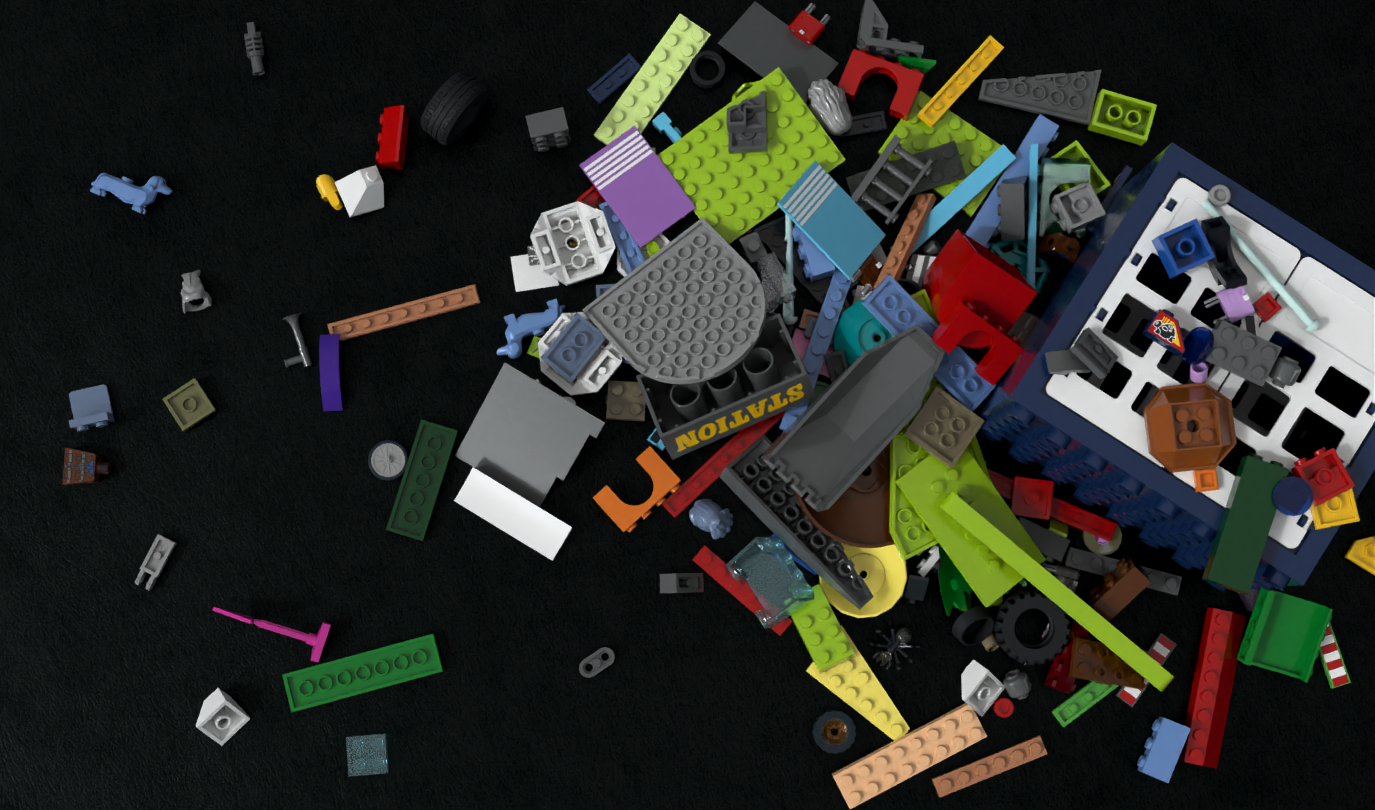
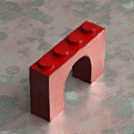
[838,49,924,121]
[930,300,1024,386]

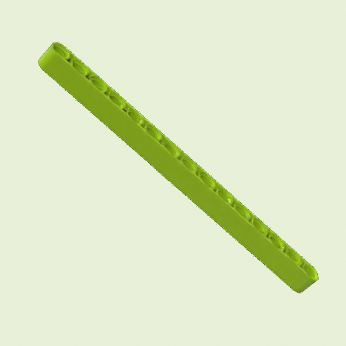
[939,491,1174,692]

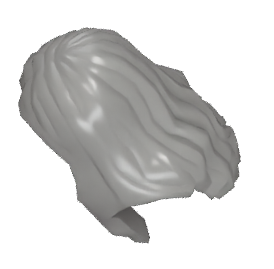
[807,79,852,136]

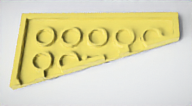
[806,625,910,741]

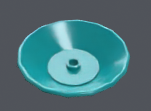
[833,299,892,367]

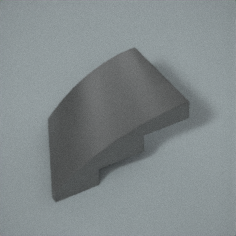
[726,91,768,154]

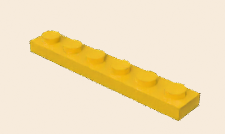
[917,35,1004,128]

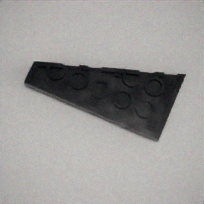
[753,216,850,316]

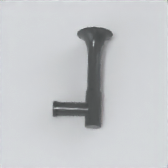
[282,313,313,367]

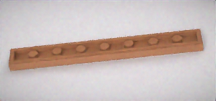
[327,284,480,341]

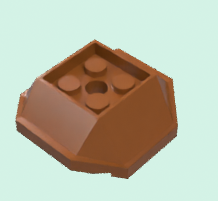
[1143,382,1237,473]

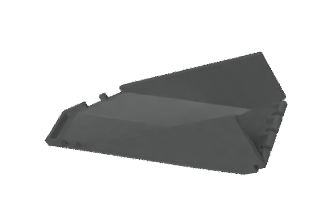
[761,324,945,512]

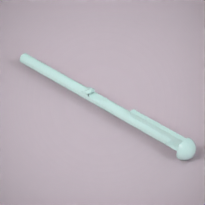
[1201,199,1320,332]
[783,214,798,325]

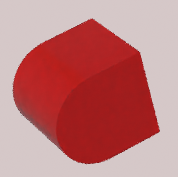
[922,229,1038,348]

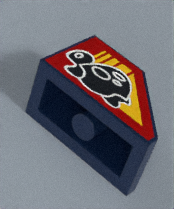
[1141,309,1185,356]

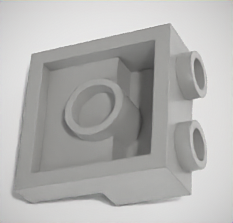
[1051,181,1106,234]

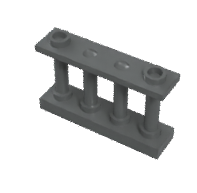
[851,135,933,225]

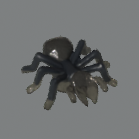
[869,619,921,671]

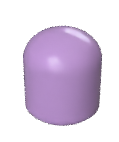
[1190,361,1208,383]

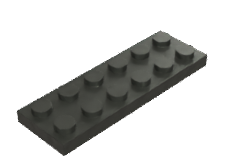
[846,141,967,211]

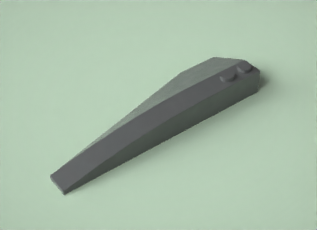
[719,435,874,609]

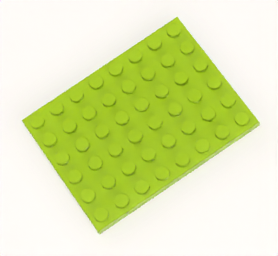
[657,67,846,245]

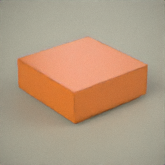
[1193,468,1219,493]

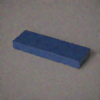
[587,53,641,105]

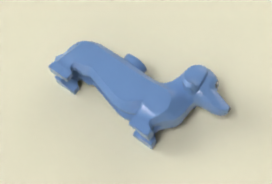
[90,173,173,214]
[496,298,566,359]

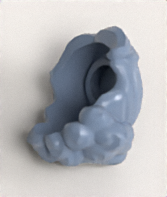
[689,499,733,540]

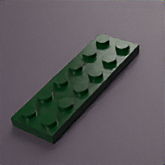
[386,420,459,541]

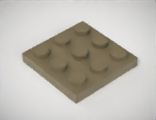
[903,386,984,469]

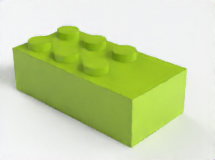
[784,584,854,674]

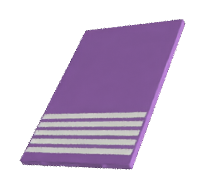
[579,126,696,248]

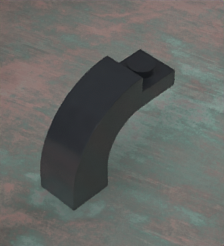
[1201,216,1247,290]

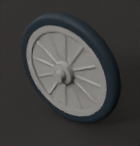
[368,440,409,481]

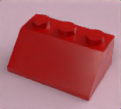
[376,105,409,170]

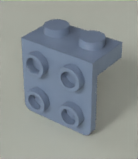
[69,385,115,432]

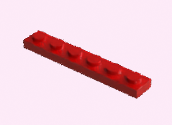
[692,545,792,636]

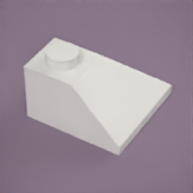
[335,165,384,217]
[961,660,1005,717]
[196,688,250,746]

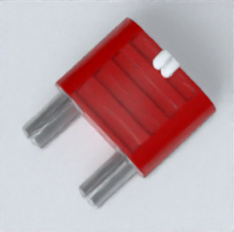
[788,3,830,46]

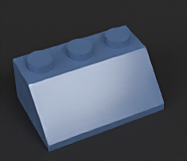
[1137,717,1191,783]

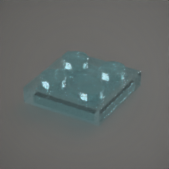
[346,733,389,776]

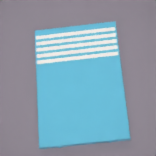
[777,160,886,280]

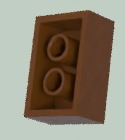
[1087,556,1151,622]

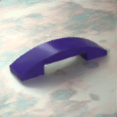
[319,334,343,411]

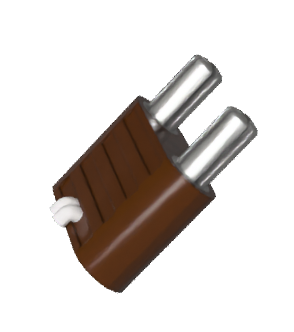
[849,254,882,297]

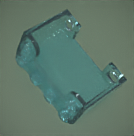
[726,537,814,629]

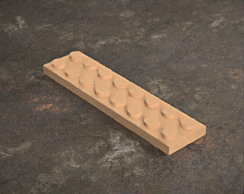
[832,703,987,809]

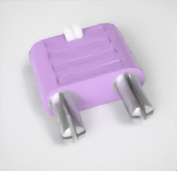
[1204,286,1255,324]

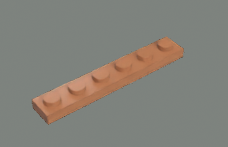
[873,193,937,289]
[932,735,1047,797]

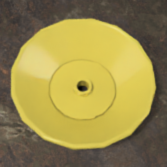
[819,542,908,618]

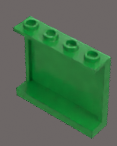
[1236,587,1333,683]

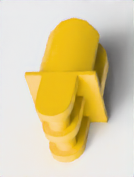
[316,174,343,210]

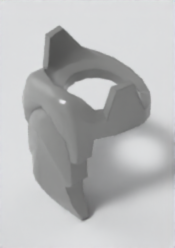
[181,270,212,313]

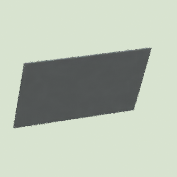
[718,2,839,103]

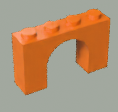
[593,446,681,533]

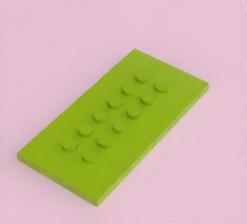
[895,448,1046,607]

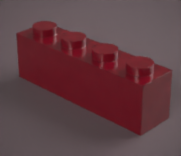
[1044,617,1095,694]

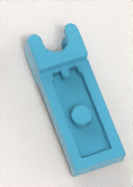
[652,112,682,143]

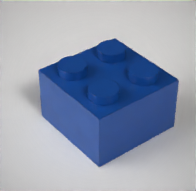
[1152,218,1215,279]

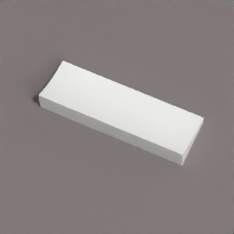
[454,467,573,561]

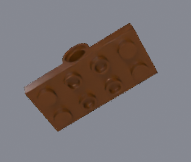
[1069,638,1147,689]

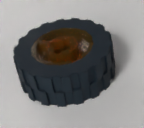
[812,710,856,754]

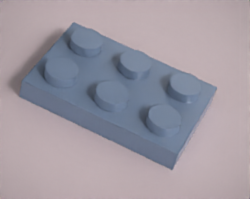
[540,312,606,382]

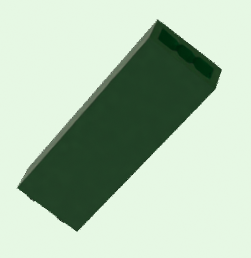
[1202,454,1289,594]

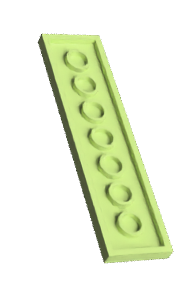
[594,14,711,145]

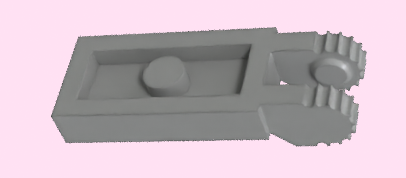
[135,534,177,591]

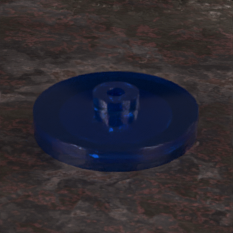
[1182,327,1214,365]
[1272,477,1313,516]

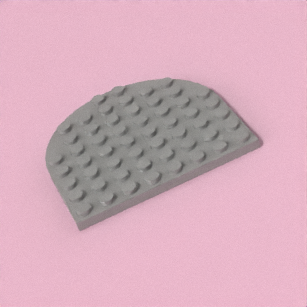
[582,217,766,384]

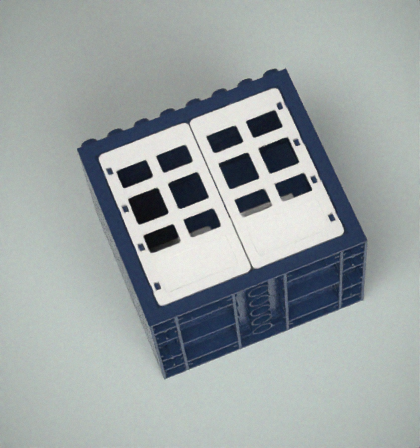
[975,143,1375,591]

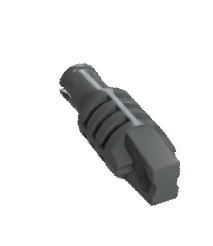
[244,22,265,76]

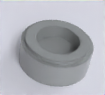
[1208,185,1231,207]

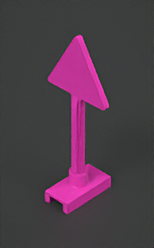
[213,607,331,662]

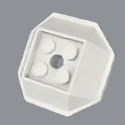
[530,201,616,286]
[538,312,622,396]

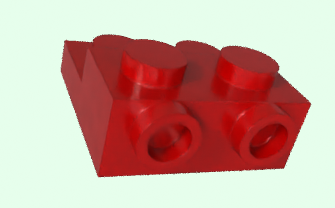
[1291,447,1355,506]

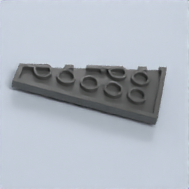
[978,70,1101,125]

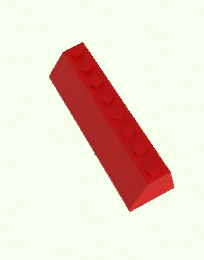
[1178,608,1246,769]

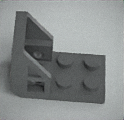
[856,0,924,60]

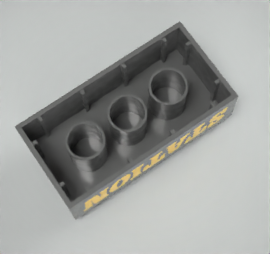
[636,313,816,460]

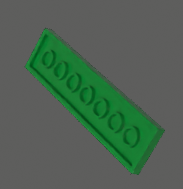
[282,634,443,713]

